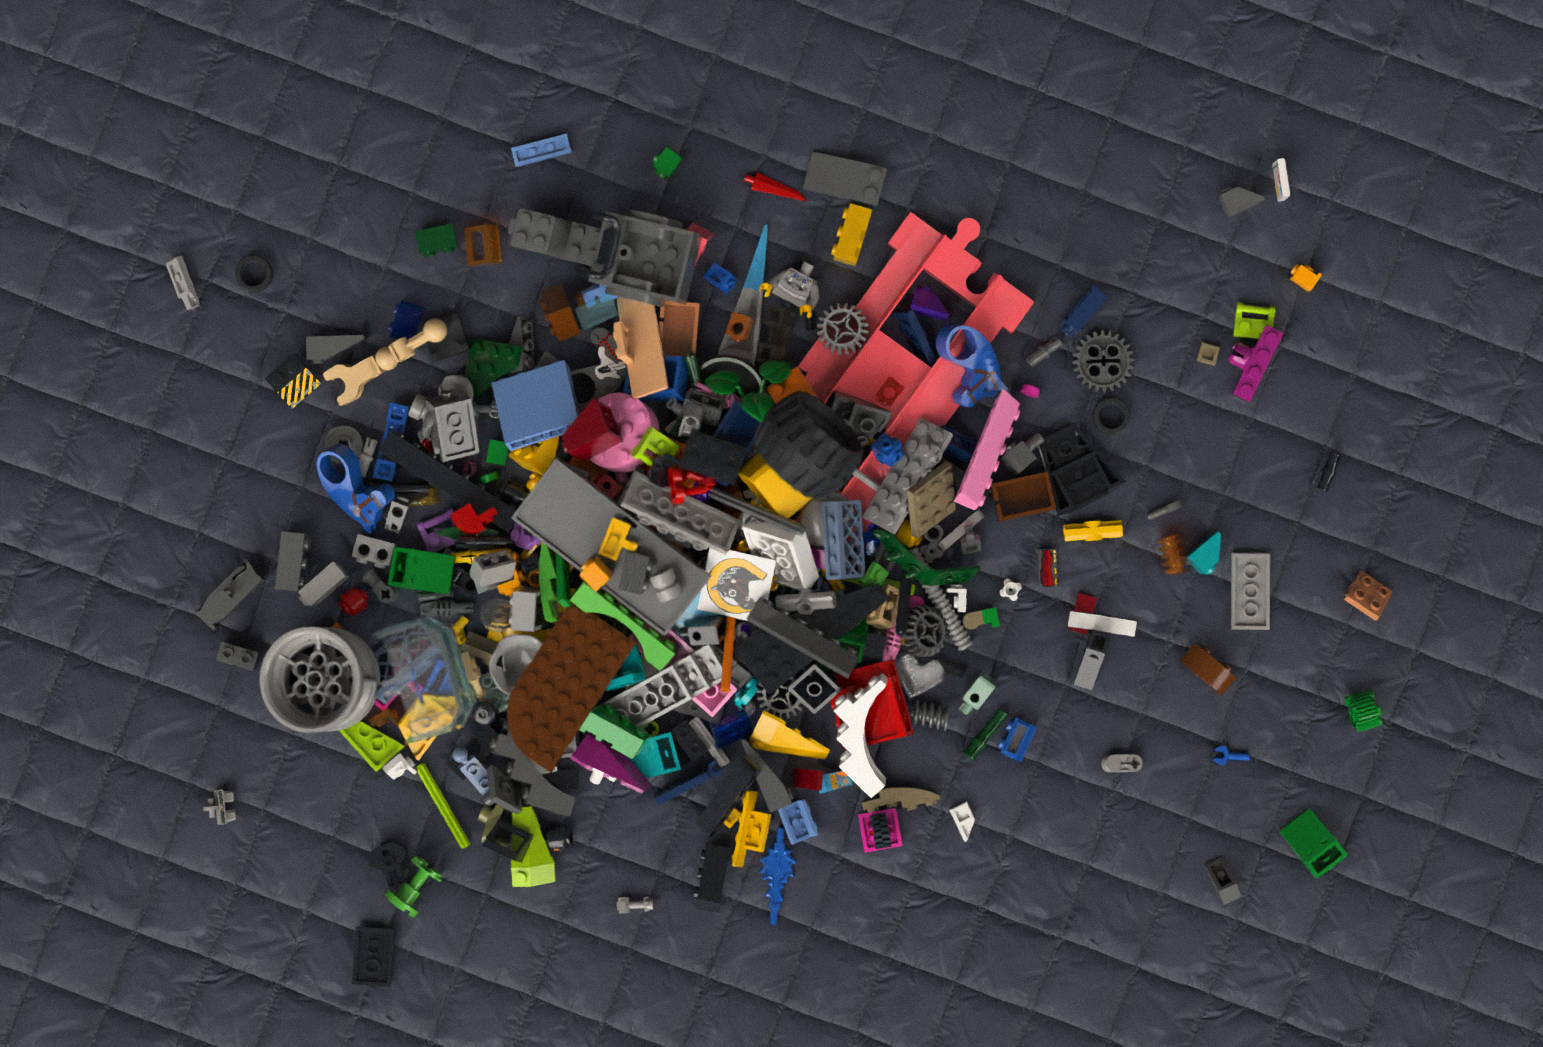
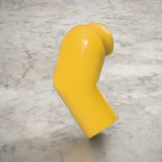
[451,615,469,644]

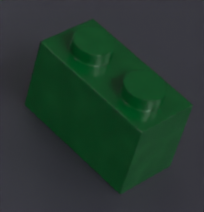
[415,223,458,258]

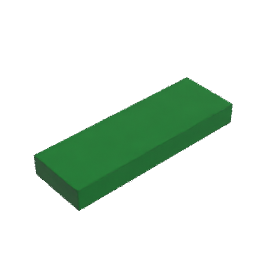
[555,552,571,608]

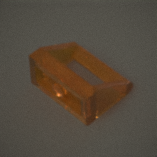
[464,224,502,267]

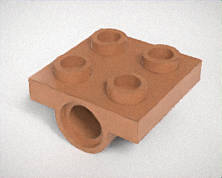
[1344,571,1393,621]

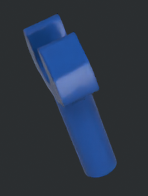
[1213,745,1250,765]

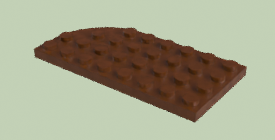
[507,602,636,772]

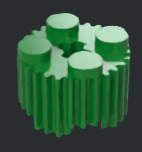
[1344,689,1382,732]

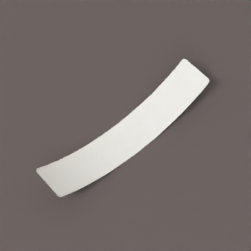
[1068,611,1137,636]

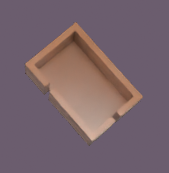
[659,301,700,358]

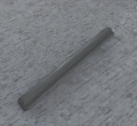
[708,487,806,536]

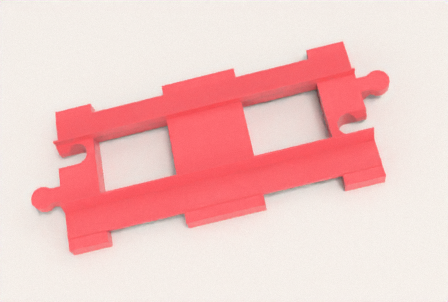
[740,212,1034,548]

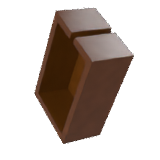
[990,472,1056,522]

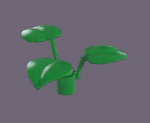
[705,360,792,422]

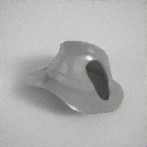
[489,634,543,695]

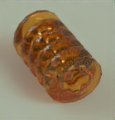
[1157,534,1189,575]

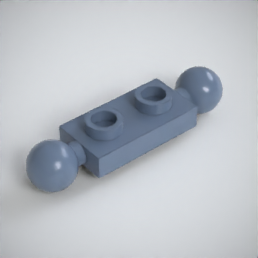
[453,747,489,796]

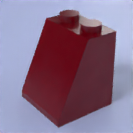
[562,399,623,462]

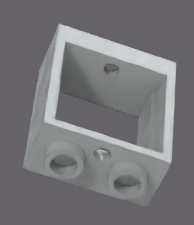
[298,561,350,607]

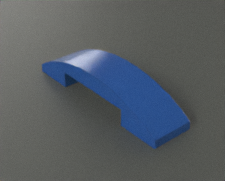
[373,402,409,481]

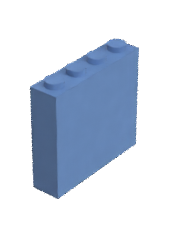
[492,360,580,451]

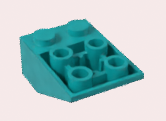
[627,732,681,779]

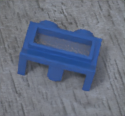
[998,717,1037,762]

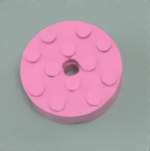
[590,393,660,473]

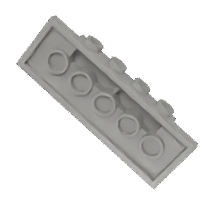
[862,418,953,535]
[620,471,741,555]

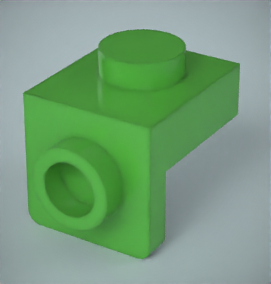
[855,562,889,589]

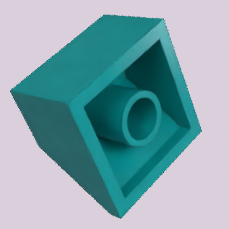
[1185,531,1221,575]

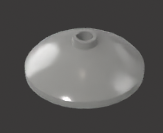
[800,492,854,548]

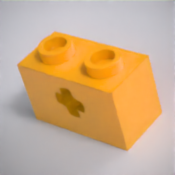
[580,556,613,592]

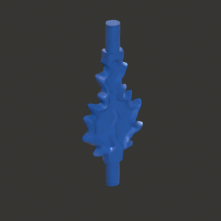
[759,828,797,925]

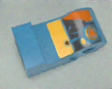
[818,771,853,794]

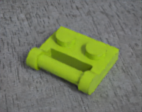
[1233,302,1276,339]
[631,426,680,466]

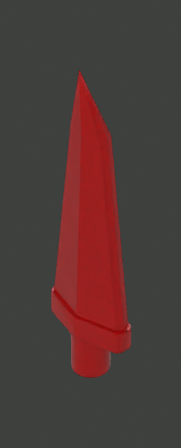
[744,172,807,202]

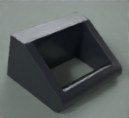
[482,819,534,863]

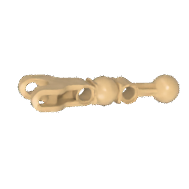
[323,318,447,406]

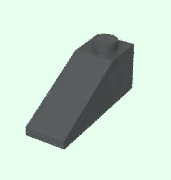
[306,335,366,364]

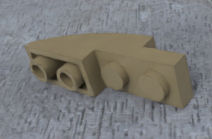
[861,787,940,813]

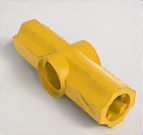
[1063,520,1123,541]

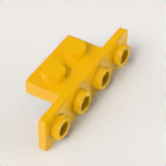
[731,790,771,867]

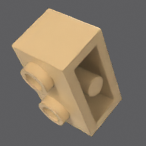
[866,584,899,630]

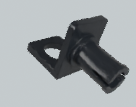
[642,453,681,488]

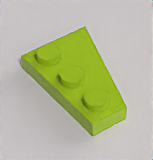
[339,721,405,772]

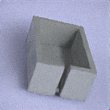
[509,585,550,632]

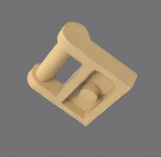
[461,652,487,699]

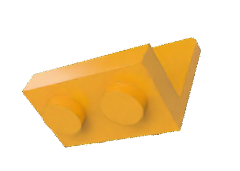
[497,549,528,597]

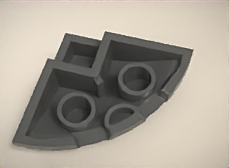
[830,391,892,446]

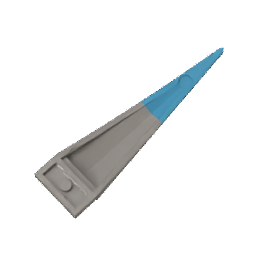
[718,224,768,366]

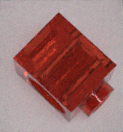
[875,376,905,407]

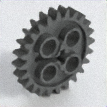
[1072,330,1135,393]

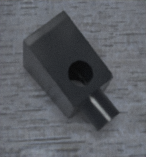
[679,614,726,646]

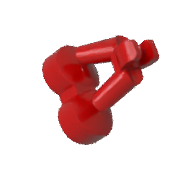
[667,467,715,504]

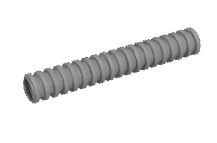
[909,547,973,651]

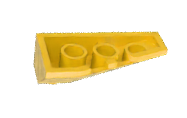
[748,711,830,759]

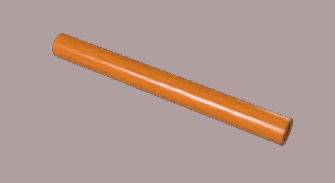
[720,616,736,692]

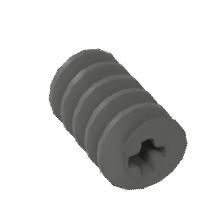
[909,700,950,731]

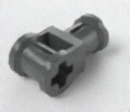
[362,568,399,603]

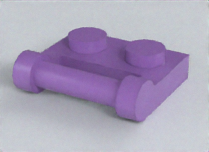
[416,508,456,553]

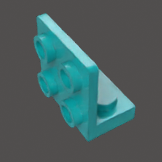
[605,644,646,691]

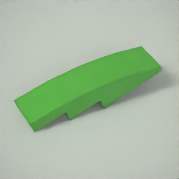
[539,542,559,623]

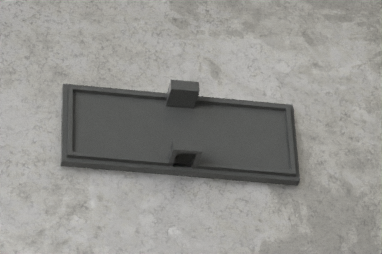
[511,457,712,636]

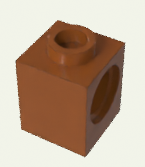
[726,312,754,343]

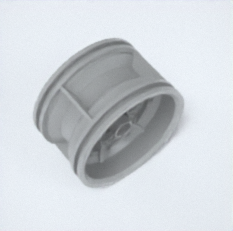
[260,627,380,733]

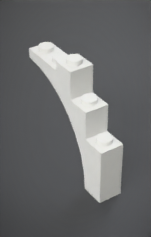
[834,673,888,798]

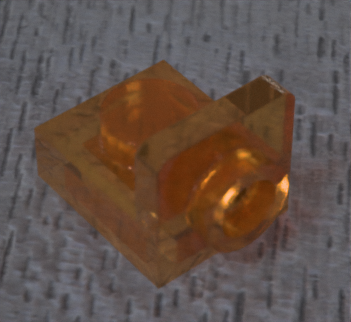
[369,708,400,728]

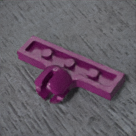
[1228,324,1283,402]

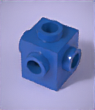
[871,433,904,467]

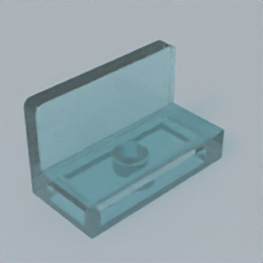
[575,295,619,330]

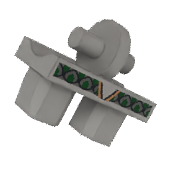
[203,789,236,825]

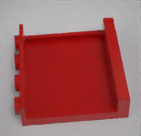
[831,659,914,751]

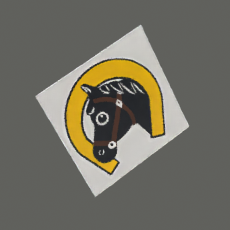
[698,548,776,621]

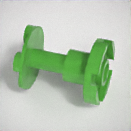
[384,856,444,918]

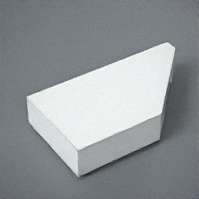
[949,801,975,842]

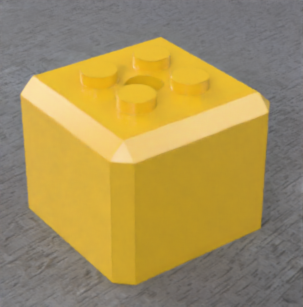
[738,452,811,519]

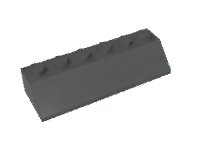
[746,598,859,678]

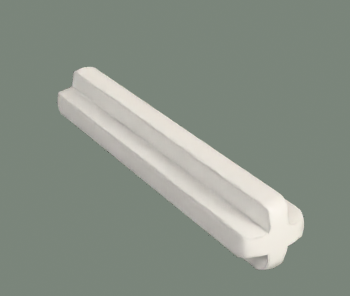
[689,717,730,768]

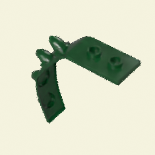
[872,527,980,586]

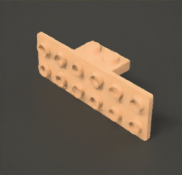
[613,297,668,399]

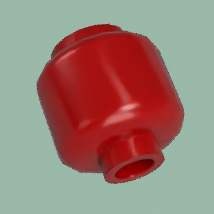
[339,587,369,616]

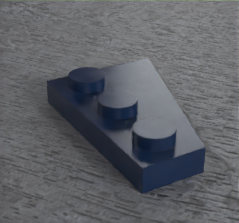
[890,309,936,364]

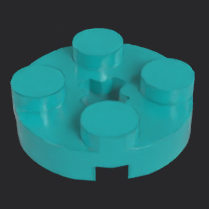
[734,674,760,709]

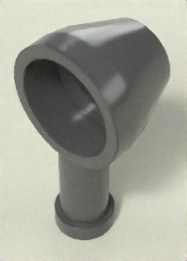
[417,589,454,602]

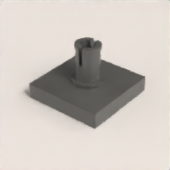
[484,765,522,815]

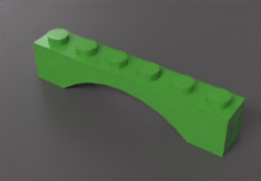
[570,580,676,671]

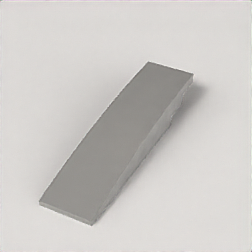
[587,645,723,733]

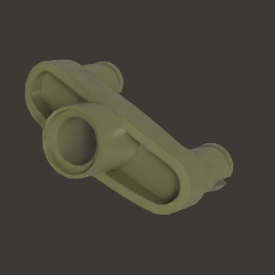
[477,804,525,847]

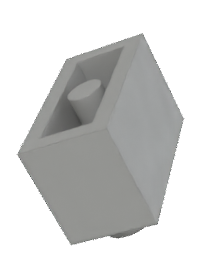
[470,550,516,587]

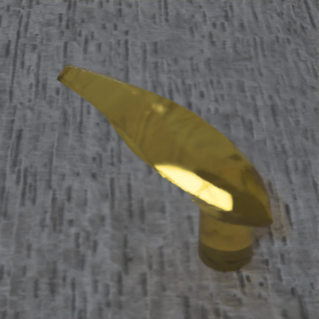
[410,488,439,507]

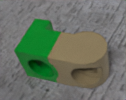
[962,607,1000,629]

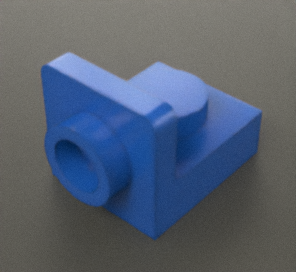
[703,262,737,294]

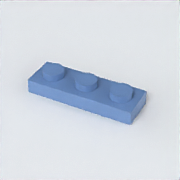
[511,134,572,167]

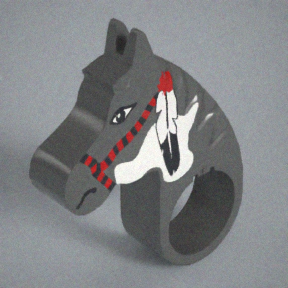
[571,328,629,407]

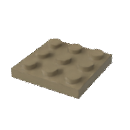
[907,461,956,538]

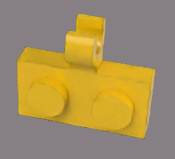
[598,517,639,561]

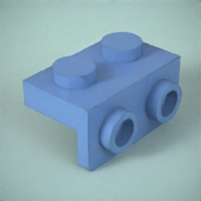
[778,799,818,845]

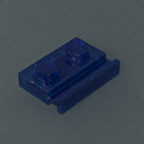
[710,710,752,749]

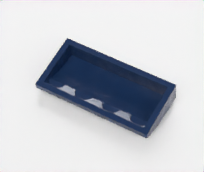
[712,400,761,487]

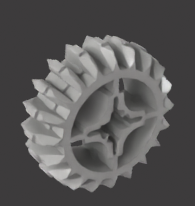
[817,303,869,355]
[757,673,803,719]

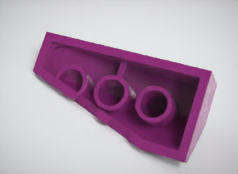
[570,732,652,793]

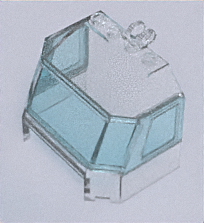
[372,616,477,745]

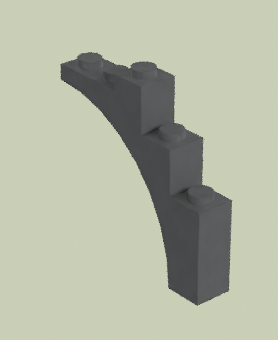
[489,720,575,817]

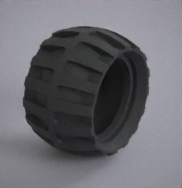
[754,391,864,500]

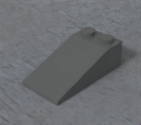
[803,152,887,208]
[741,739,794,813]

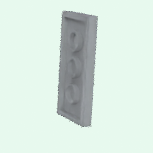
[1231,553,1270,630]

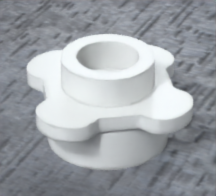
[1000,579,1022,601]

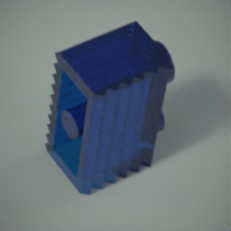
[388,300,425,340]

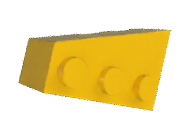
[831,203,872,266]

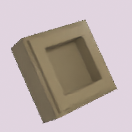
[1196,342,1220,366]

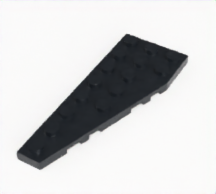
[733,583,890,695]

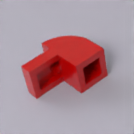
[450,503,497,535]

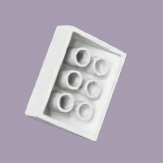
[742,522,819,590]

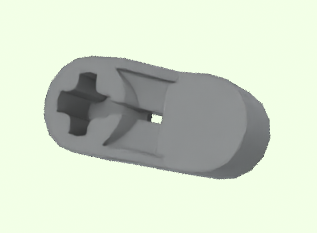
[1101,754,1143,772]

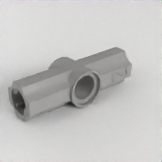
[775,589,836,615]

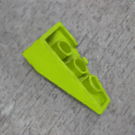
[511,806,556,887]

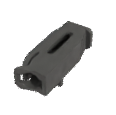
[194,559,265,630]

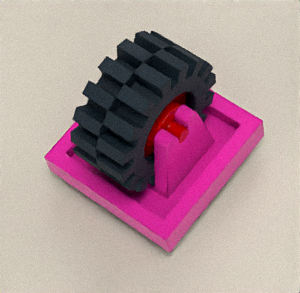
[858,808,903,853]

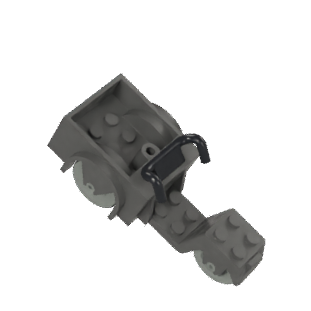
[508,209,702,308]

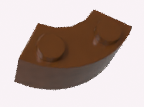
[1180,643,1236,696]

